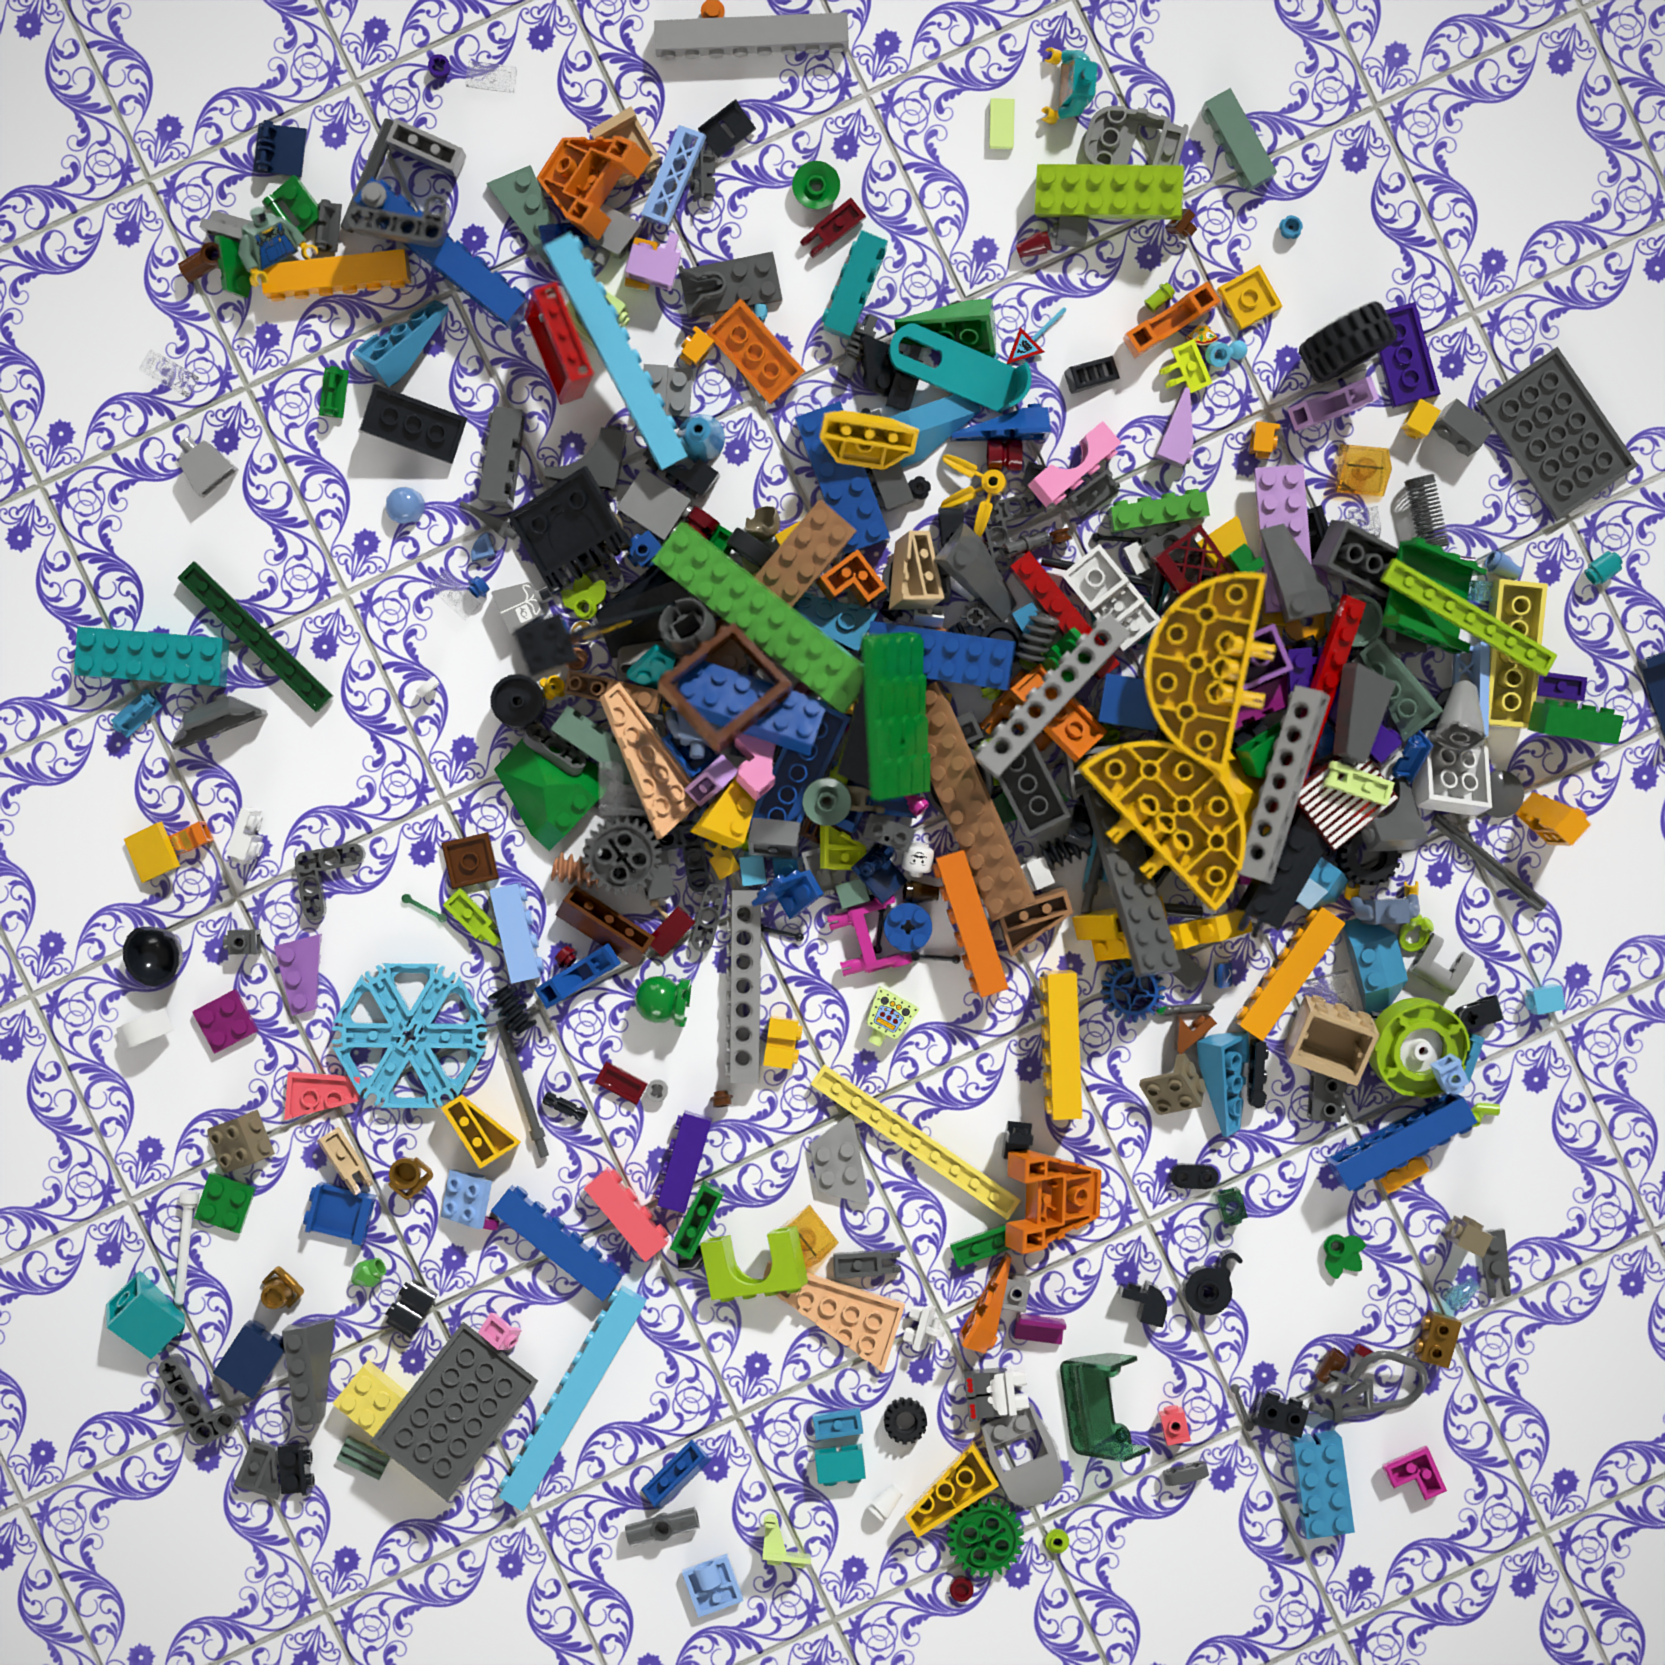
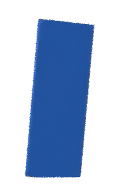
[641,1439,712,1509]

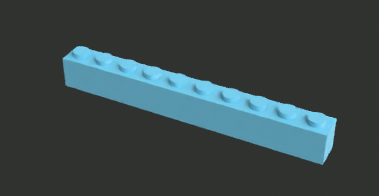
[543,232,688,470]
[498,1285,647,1511]

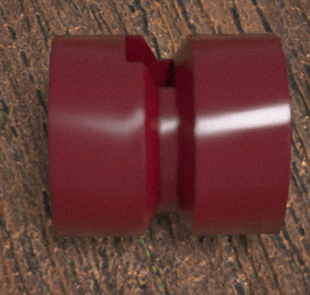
[986,439,1023,471]
[684,506,720,539]

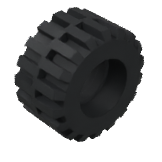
[1335,825,1402,886]

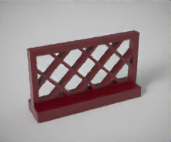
[1151,524,1235,598]

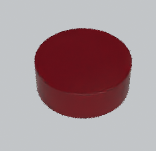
[1353,1343,1375,1364]
[949,1575,974,1602]

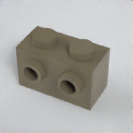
[1444,1215,1494,1258]

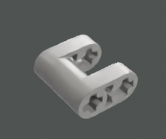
[1409,933,1475,996]

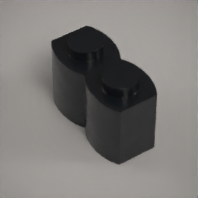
[385,1279,438,1338]

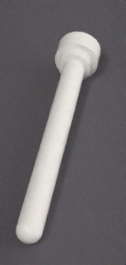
[174,1190,200,1305]

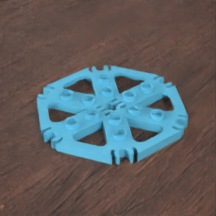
[332,963,488,1108]

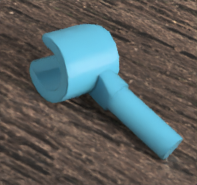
[754,304,768,320]

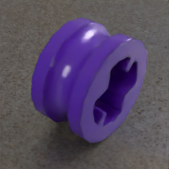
[428,54,451,79]

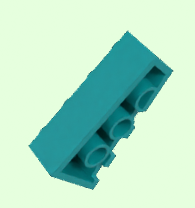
[821,230,888,340]

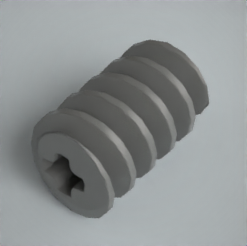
[1015,610,1060,665]

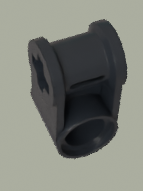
[938,507,964,548]
[1454,995,1504,1029]

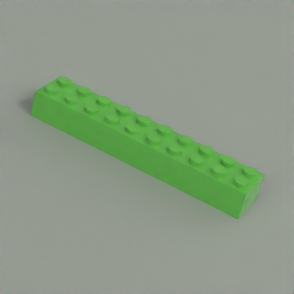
[652,522,864,714]

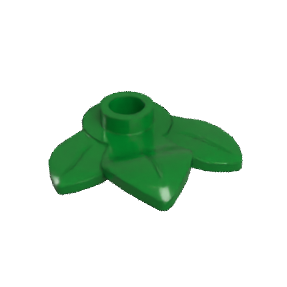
[1323,1234,1367,1279]

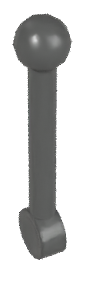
[1230,1384,1254,1431]

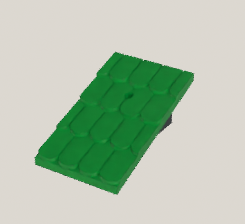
[837,632,931,801]

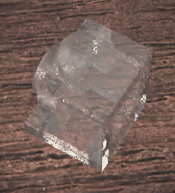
[1344,506,1381,538]

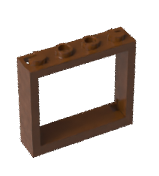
[658,622,793,754]

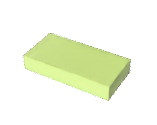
[989,98,1015,149]

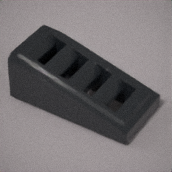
[1064,355,1120,394]

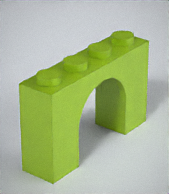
[700,1226,808,1302]

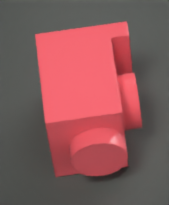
[1158,1405,1191,1446]

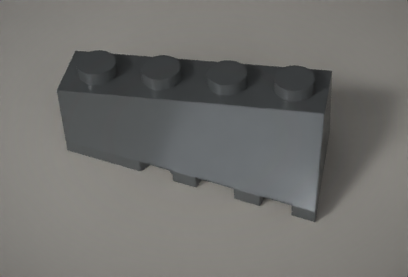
[282,1318,336,1427]

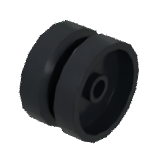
[490,674,547,731]

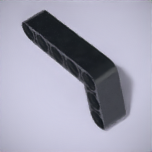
[584,820,710,892]

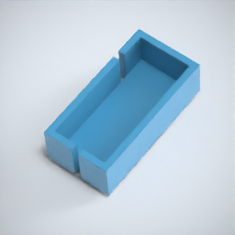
[1289,1430,1355,1539]

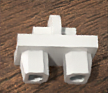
[903,1305,945,1351]

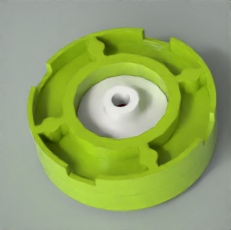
[1369,998,1470,1098]

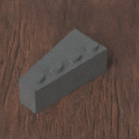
[478,406,526,509]

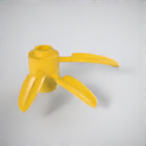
[941,454,1007,538]

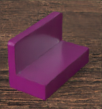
[1014,1313,1067,1345]

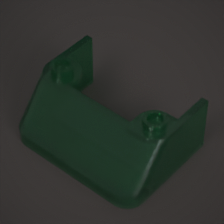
[1060,1353,1150,1462]

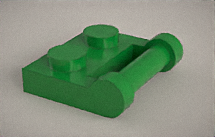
[262,175,320,235]

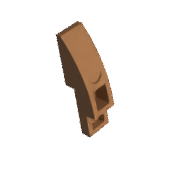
[563,670,662,715]

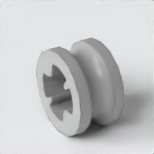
[646,1079,668,1102]

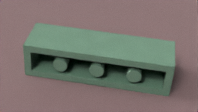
[1201,88,1277,193]

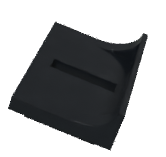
[698,99,756,159]

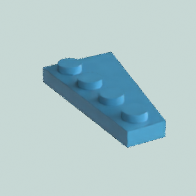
[793,593,879,651]

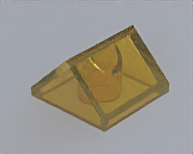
[1335,444,1392,497]
[779,1204,839,1269]

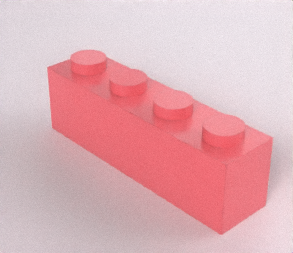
[584,1167,669,1262]

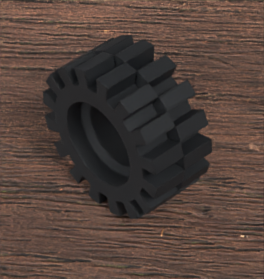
[884,1397,927,1445]

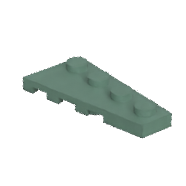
[486,165,561,265]
[1360,637,1443,742]

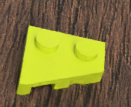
[820,825,866,871]

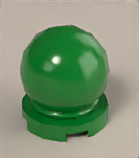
[634,976,692,1027]

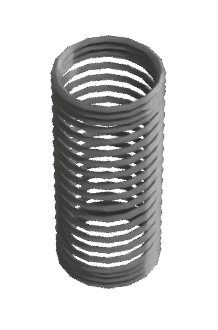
[1404,474,1450,547]

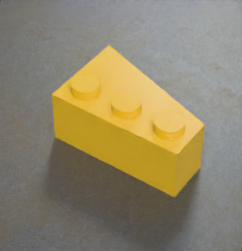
[690,774,756,849]
[441,1094,521,1169]

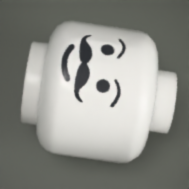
[901,842,934,877]

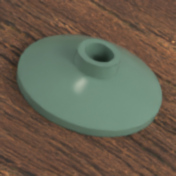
[803,777,851,826]

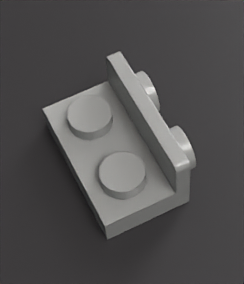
[199,210,252,243]

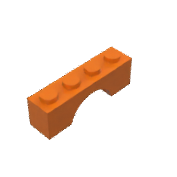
[1122,281,1221,359]

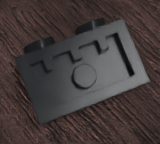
[277,1442,315,1496]

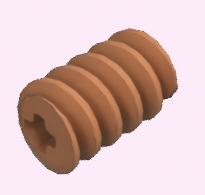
[551,852,600,890]

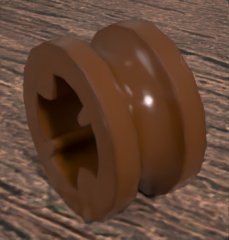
[1049,527,1072,545]

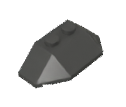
[171,693,268,750]

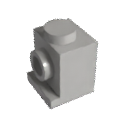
[1002,1273,1031,1313]

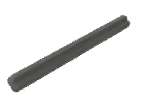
[1431,814,1547,912]

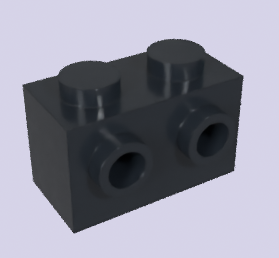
[1251,1390,1309,1438]

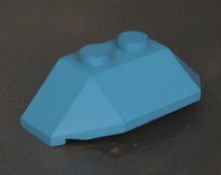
[1262,849,1349,910]
[1342,918,1408,1014]

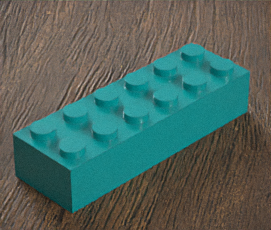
[74,626,230,688]

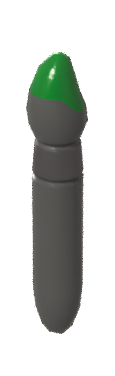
[1156,1003,1214,1016]

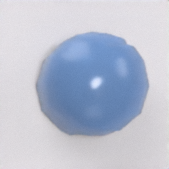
[385,487,425,524]

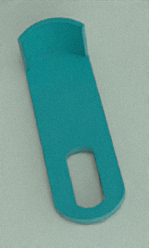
[889,323,1032,413]

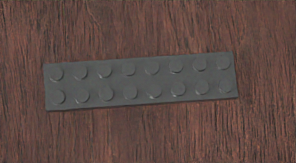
[1082,790,1181,977]

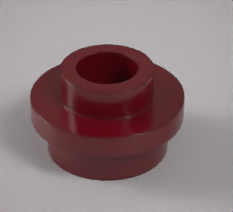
[555,946,577,968]

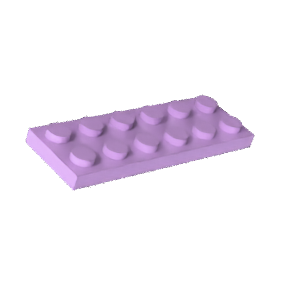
[1254,464,1312,613]

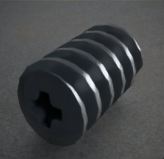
[1039,833,1092,871]
[487,984,537,1036]

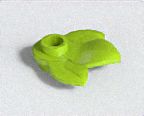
[561,573,606,620]

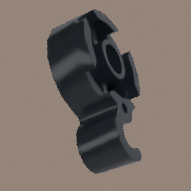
[1183,1249,1243,1315]

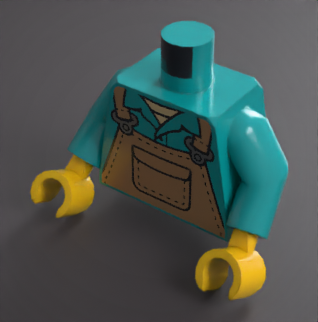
[1041,47,1097,125]

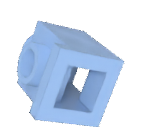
[1430,1054,1469,1095]

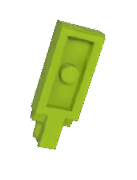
[443,888,501,947]

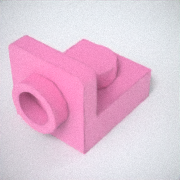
[478,1313,522,1350]

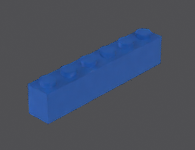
[491,1185,623,1301]

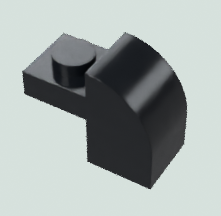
[1001,1121,1034,1160]
[1118,1280,1167,1328]

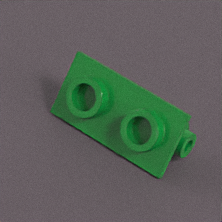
[319,366,349,418]

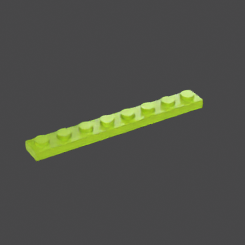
[1380,559,1558,677]

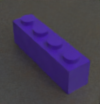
[1326,682,1402,768]
[655,1110,712,1214]

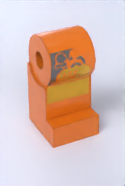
[168,821,214,856]

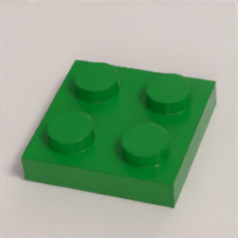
[194,1172,257,1234]

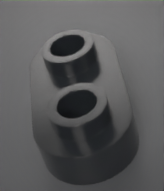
[1169,1163,1219,1190]

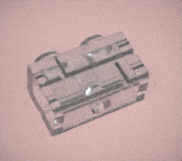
[139,349,199,398]

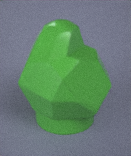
[351,1258,386,1287]

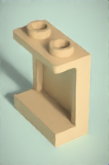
[589,106,662,187]

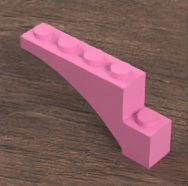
[734,682,812,801]

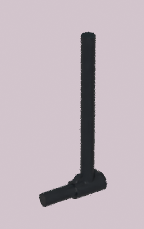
[1041,556,1165,614]

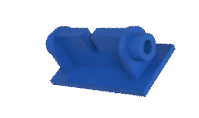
[1392,730,1433,783]

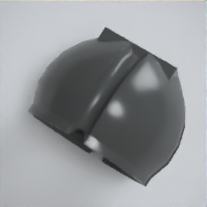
[659,598,716,656]

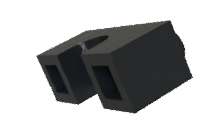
[643,448,720,499]

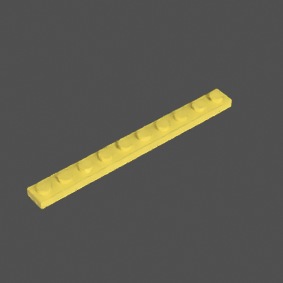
[810,1064,1021,1220]

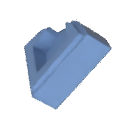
[471,532,496,562]

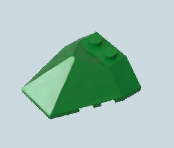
[494,738,614,851]

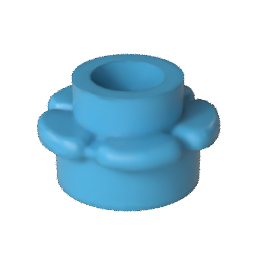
[1279,215,1303,239]

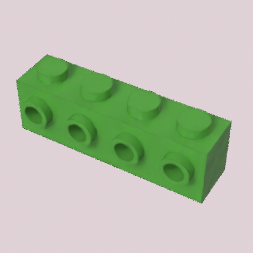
[1107,489,1210,534]

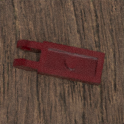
[800,198,866,258]

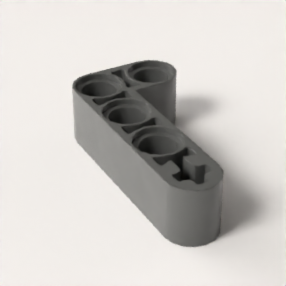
[347,195,450,248]
[158,1353,240,1445]

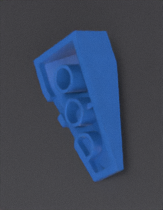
[951,404,1051,442]

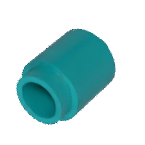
[1584,551,1623,585]

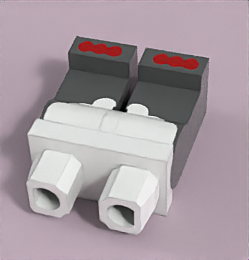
[964,1366,1029,1422]

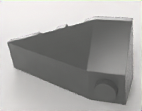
[1260,523,1332,624]

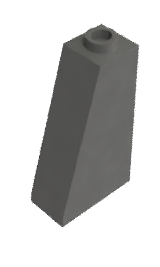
[1333,663,1396,766]

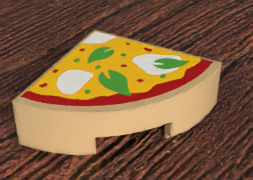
[1185,321,1219,346]

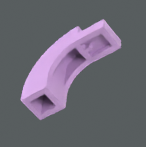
[1287,376,1379,431]

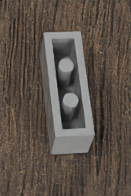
[386,118,466,178]

